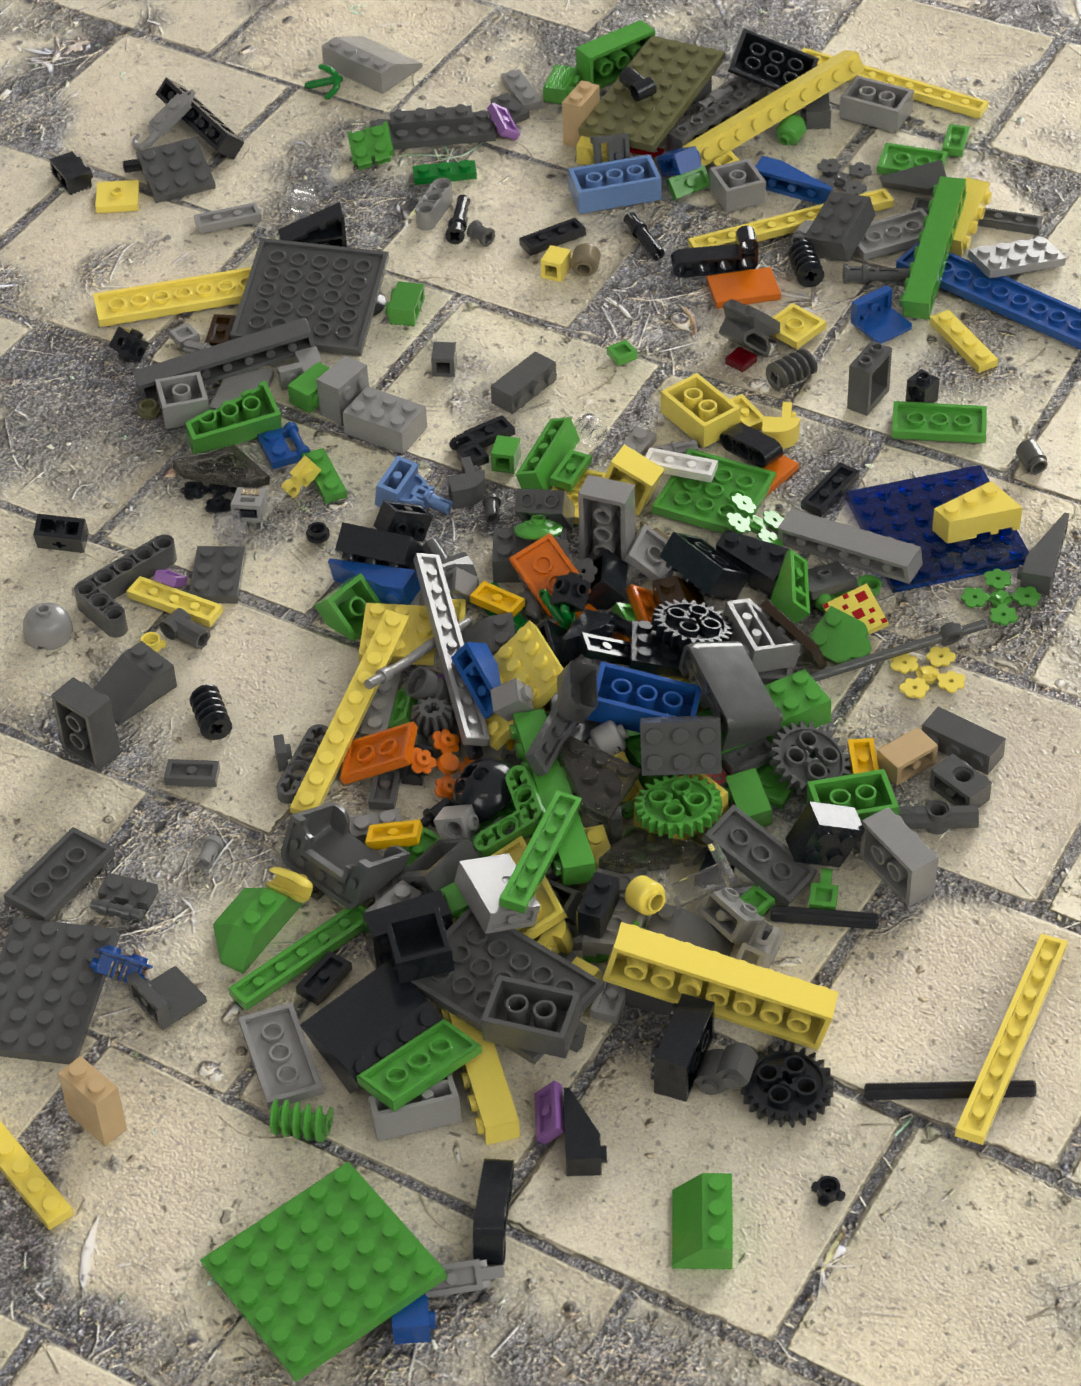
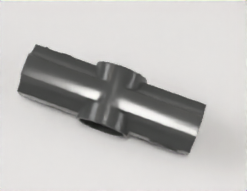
[898,799,979,835]

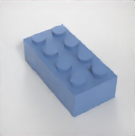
[568,154,661,214]

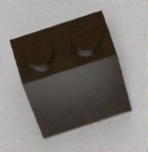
[653,576,707,608]

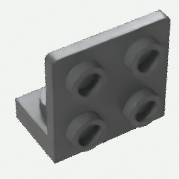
[126,966,207,1030]

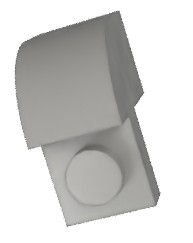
[277,346,321,390]

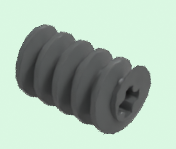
[766,348,818,391]

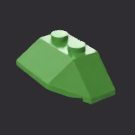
[213,888,303,974]

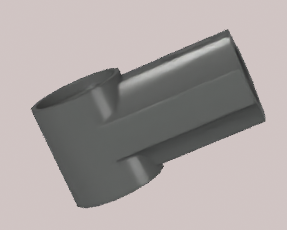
[159,608,211,649]

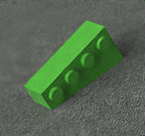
[185,380,281,457]

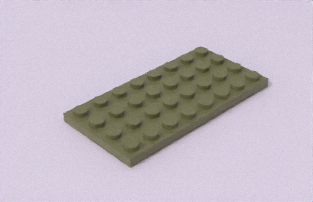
[578,36,725,152]

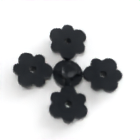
[181,464,257,515]

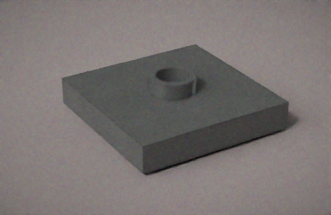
[808,561,858,600]

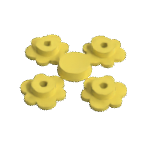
[891,646,965,699]

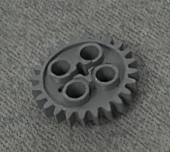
[767,721,852,798]

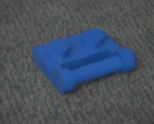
[257,422,311,469]

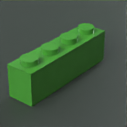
[516,417,580,490]

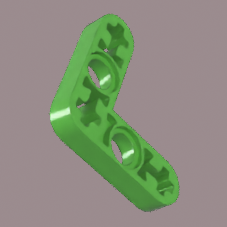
[474,765,545,857]

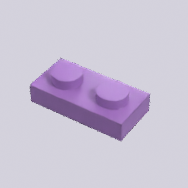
[487,102,521,140]
[534,1081,565,1145]

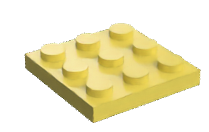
[359,603,436,666]

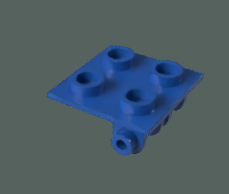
[89,944,153,983]

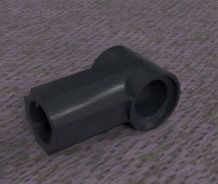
[619,66,657,102]

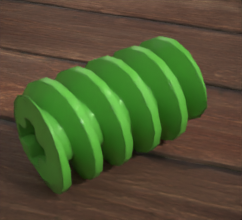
[269,1098,334,1143]

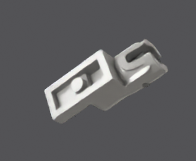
[735,920,787,968]

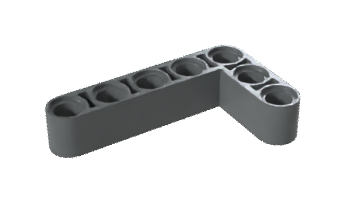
[74,534,177,638]

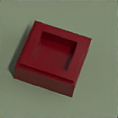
[725,346,757,373]

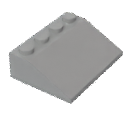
[321,36,423,94]

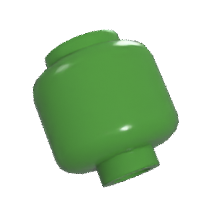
[775,114,806,145]

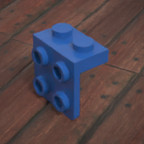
[851,285,912,344]

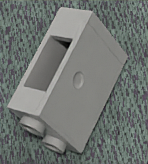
[455,853,541,934]

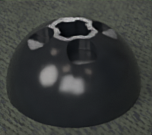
[452,757,521,824]

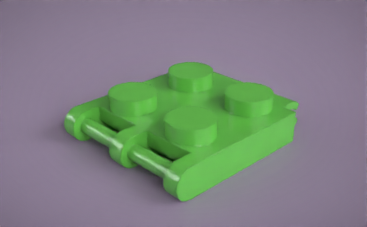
[347,121,395,170]

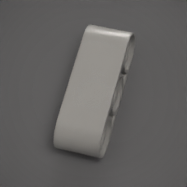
[415,178,453,231]

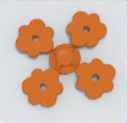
[411,729,475,801]

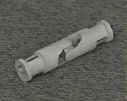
[693,75,751,115]

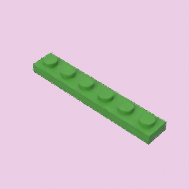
[498,790,582,914]
[228,905,367,1011]

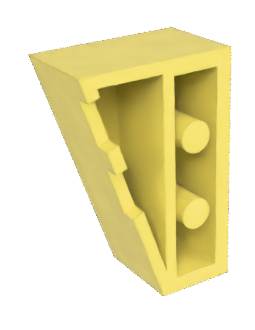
[932,481,1022,544]

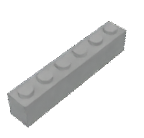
[777,509,923,584]

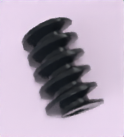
[788,240,824,287]
[189,684,232,740]

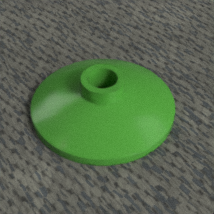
[514,515,563,540]

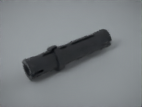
[623,212,665,260]

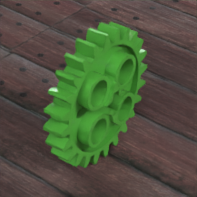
[635,774,722,839]

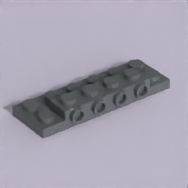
[370,104,496,150]

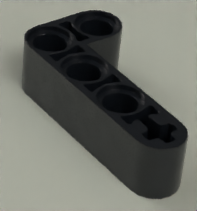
[671,225,758,278]
[473,1158,514,1266]

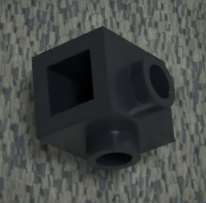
[108,326,150,362]
[550,572,591,613]

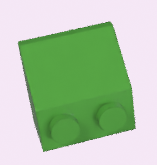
[314,573,381,641]

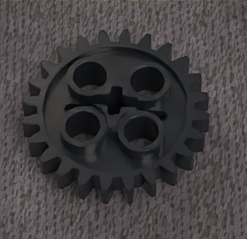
[651,599,734,650]
[740,1044,834,1128]

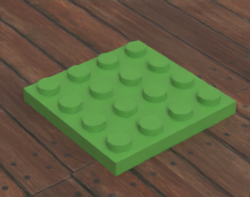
[652,448,776,533]

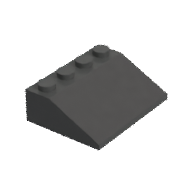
[625,904,735,1016]

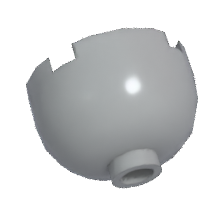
[23,602,73,650]

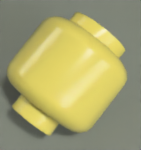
[625,875,666,916]

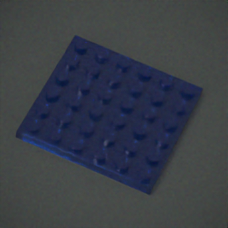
[845,465,1029,593]

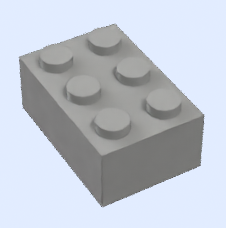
[839,75,914,133]
[342,386,427,454]
[860,807,938,907]

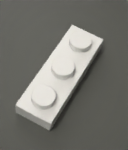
[645,448,718,483]

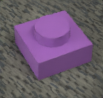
[154,569,188,588]

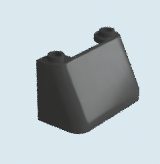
[678,641,783,752]
[281,802,411,909]

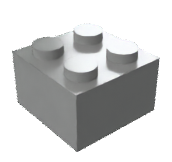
[710,158,766,212]
[317,355,369,425]
[155,371,209,429]

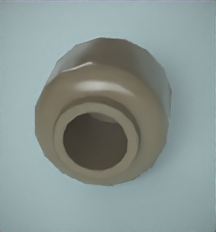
[571,243,601,276]

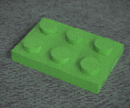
[876,142,948,175]

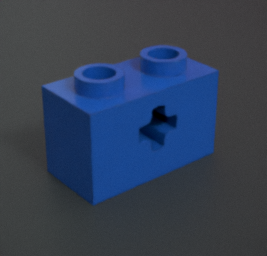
[656,146,702,177]

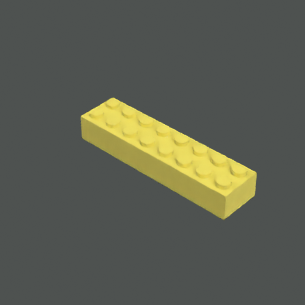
[602,922,839,1050]

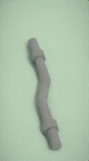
[364,617,472,689]

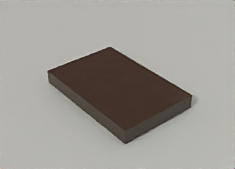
[760,599,827,670]

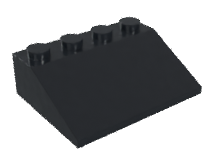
[728,28,819,91]
[300,962,443,1094]

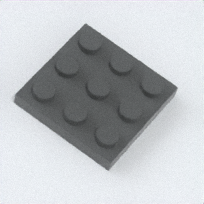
[136,137,216,204]

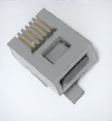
[231,487,268,536]

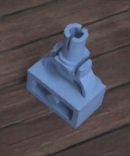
[375,455,453,515]

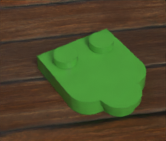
[809,606,871,665]

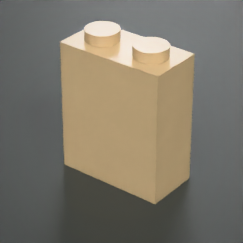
[562,81,600,147]
[58,1056,127,1146]

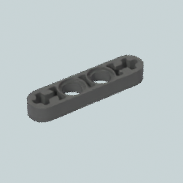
[276,724,328,804]

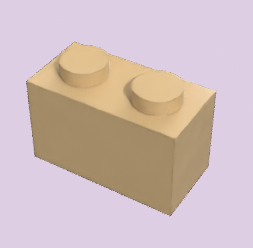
[877,727,938,786]

